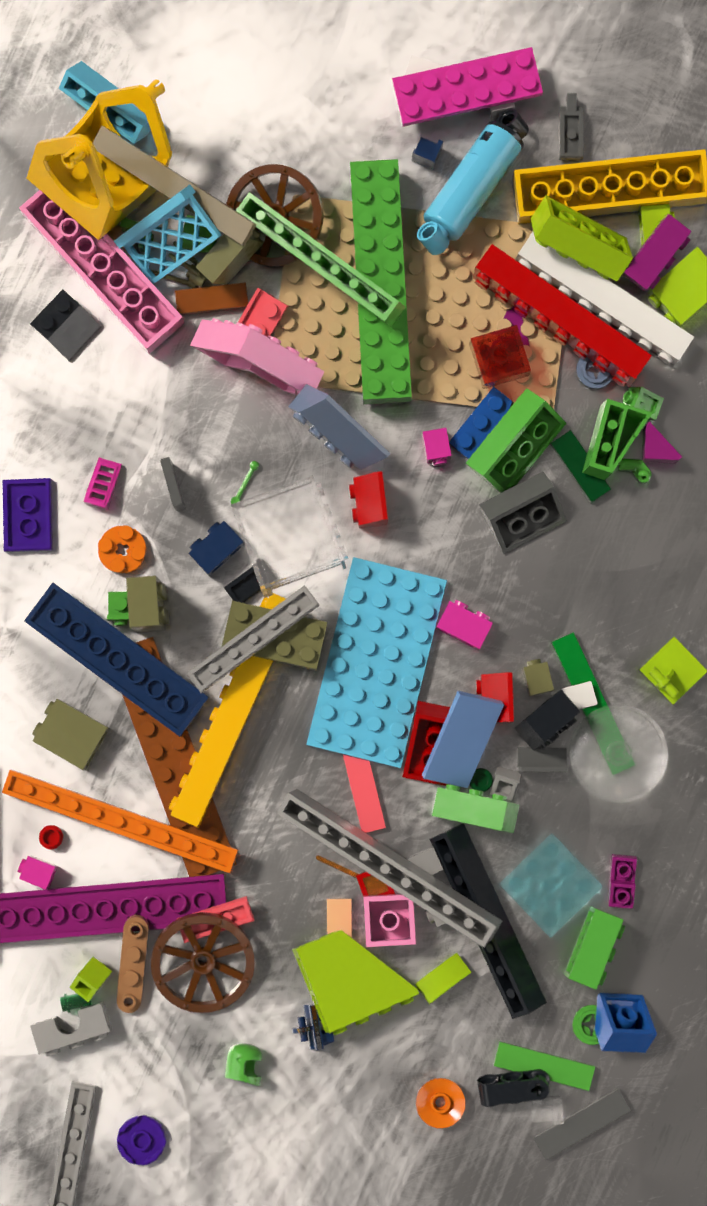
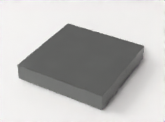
[160,457,186,512]

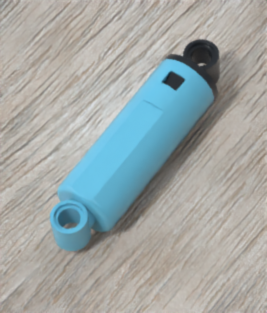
[417,108,529,255]

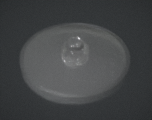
[569,704,667,802]

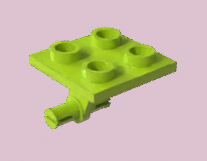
[639,637,707,705]

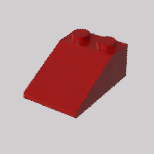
[402,701,450,786]

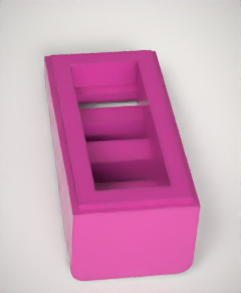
[83,458,122,510]

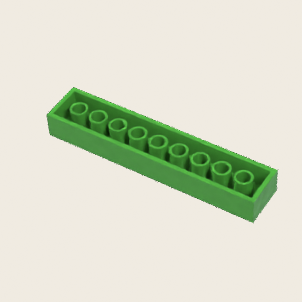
[350,159,412,405]

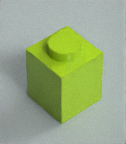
[69,957,112,1002]

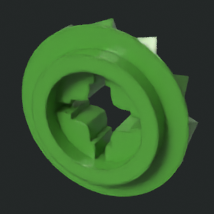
[572,1005,599,1045]

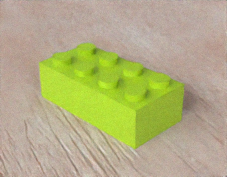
[531,195,633,281]

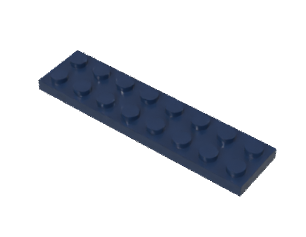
[24,582,209,737]

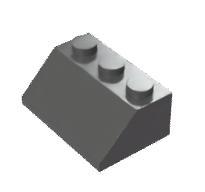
[479,472,567,554]

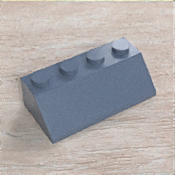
[288,384,391,470]

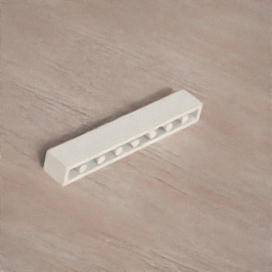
[515,232,694,365]

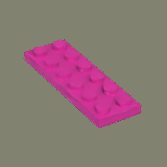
[392,47,543,127]

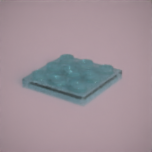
[499,833,603,938]

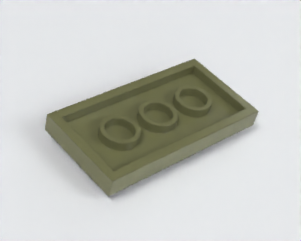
[221,601,328,671]

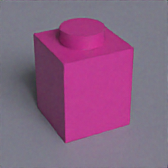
[422,428,451,466]
[18,855,58,890]

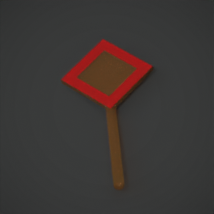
[316,855,395,897]

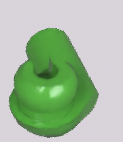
[619,458,652,483]

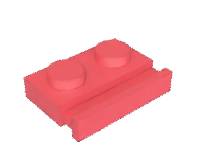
[238,288,289,337]

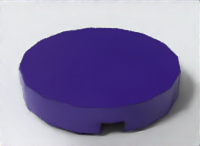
[117,1115,166,1165]

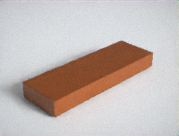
[175,282,248,315]

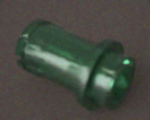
[60,993,92,1013]

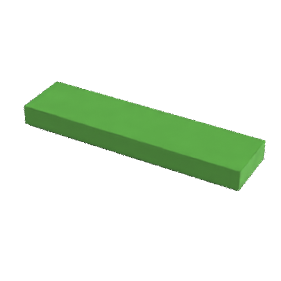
[493,1041,595,1091]

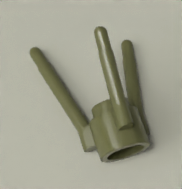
[151,241,207,289]

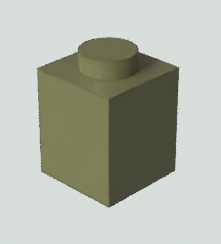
[522,659,554,697]

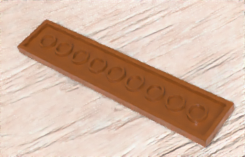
[122,636,237,877]

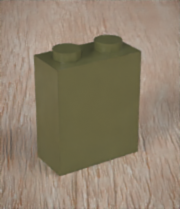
[196,228,264,285]
[32,699,110,770]

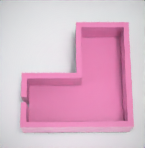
[190,318,324,395]

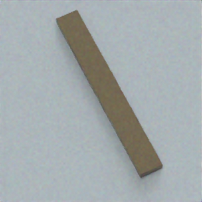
[93,126,257,246]

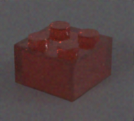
[469,325,531,390]

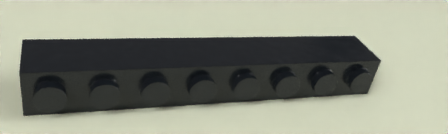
[430,823,547,1019]

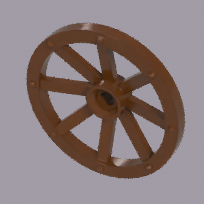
[226,164,324,266]
[151,912,255,1013]

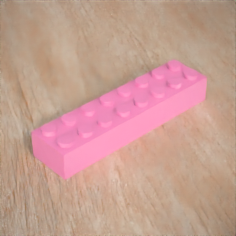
[19,190,185,354]

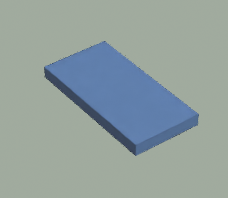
[422,691,504,788]

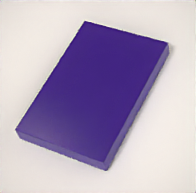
[2,478,53,552]

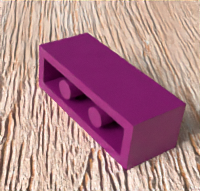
[622,214,692,291]

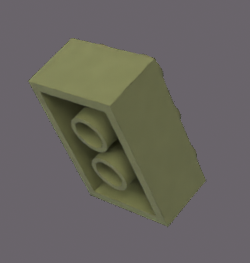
[126,576,169,633]

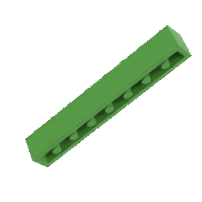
[236,192,405,327]

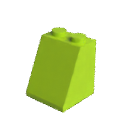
[647,246,707,328]

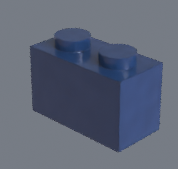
[188,521,245,577]

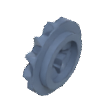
[576,358,613,389]

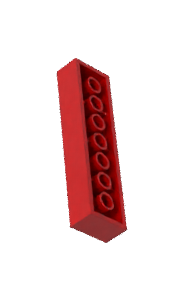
[473,244,652,388]

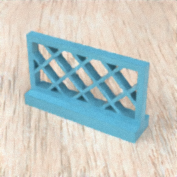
[114,184,222,284]

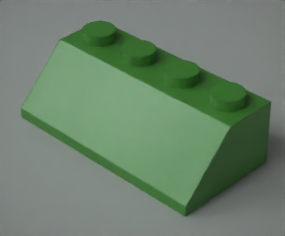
[466,388,566,493]

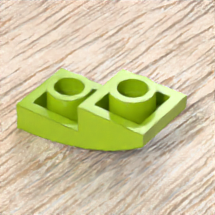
[415,953,472,1004]

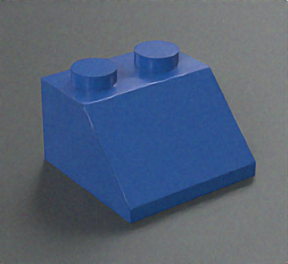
[595,993,657,1053]

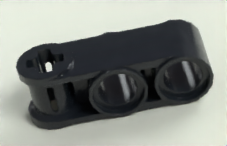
[477,1069,550,1107]

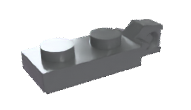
[559,93,584,160]

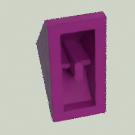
[642,421,682,464]

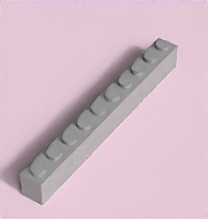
[277,789,502,947]

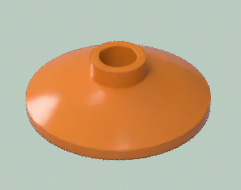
[416,1078,465,1128]

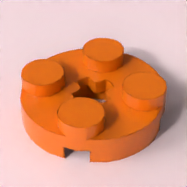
[98,525,147,574]

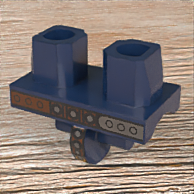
[292,1004,334,1050]

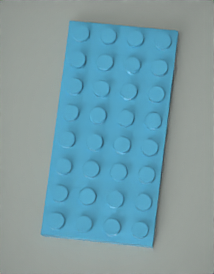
[306,557,447,768]

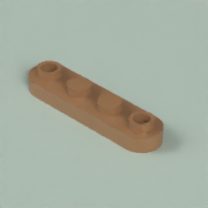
[117,915,149,1013]

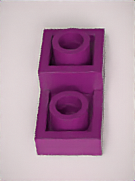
[608,854,637,909]

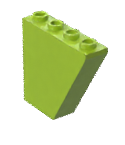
[292,930,419,1035]

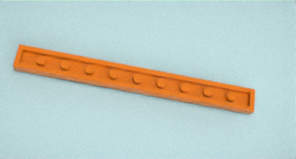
[2,769,239,873]

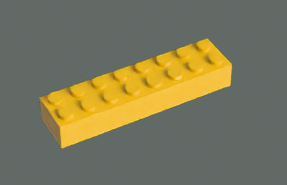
[512,149,707,224]

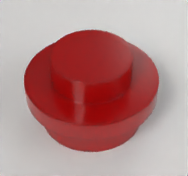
[39,825,64,850]

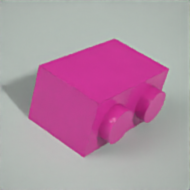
[436,600,493,651]

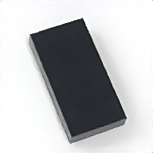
[224,559,277,603]

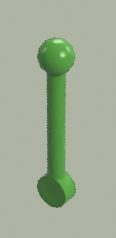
[231,461,259,507]

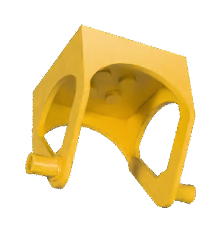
[26,79,172,240]

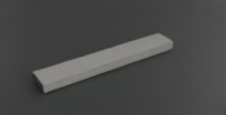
[186,585,319,694]
[48,1081,97,1206]

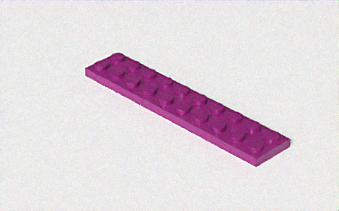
[0,874,227,943]

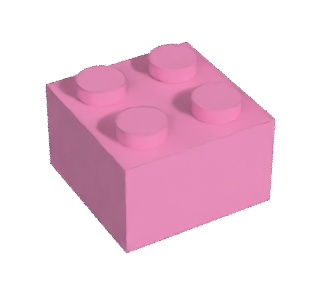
[364,894,416,947]

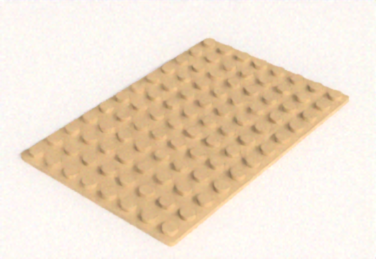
[274,195,562,409]

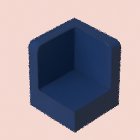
[412,137,444,170]

